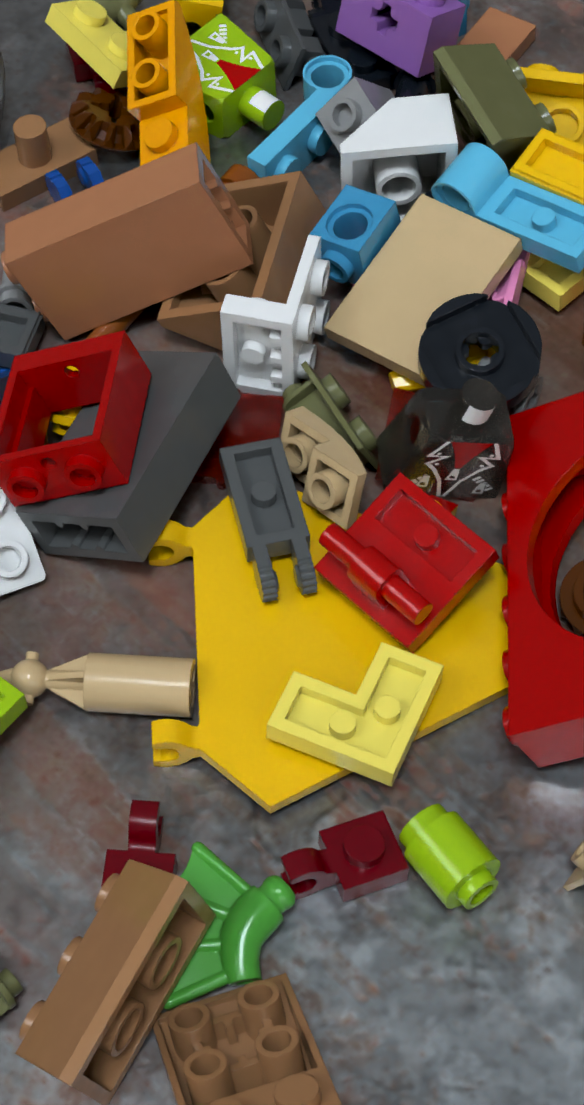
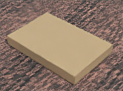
[324,194,523,386]

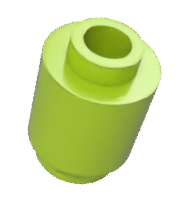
[399,804,501,909]

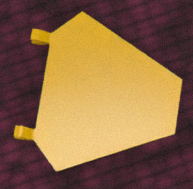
[149,490,508,814]

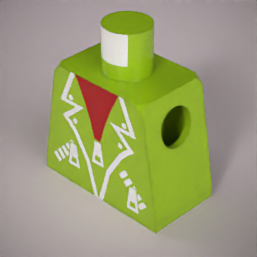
[190,13,285,139]

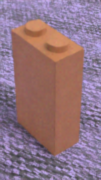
[1,142,254,340]

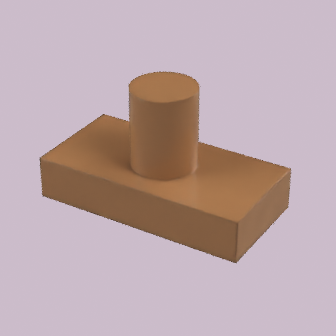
[0,114,99,212]

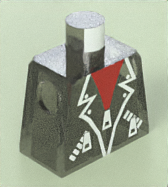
[376,378,514,498]

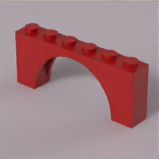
[501,391,584,768]

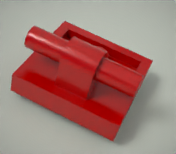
[314,472,500,654]

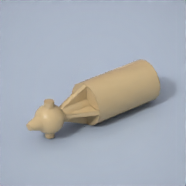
[0,651,197,718]

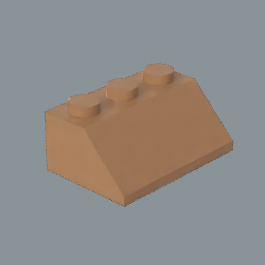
[157,171,326,350]
[15,859,216,1105]

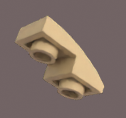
[281,406,367,530]

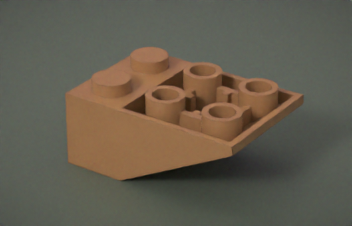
[152,973,342,1105]

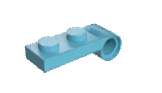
[247,55,352,178]
[431,142,584,274]

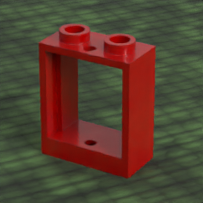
[0,330,152,507]

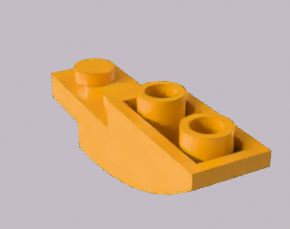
[127,0,211,166]

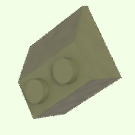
[433,43,557,176]

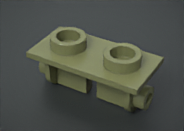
[282,361,385,474]

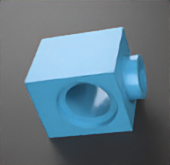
[310,184,401,284]

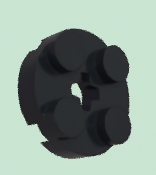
[418,293,542,418]

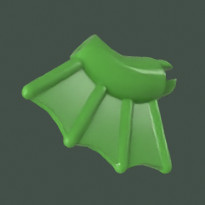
[164,842,296,1010]

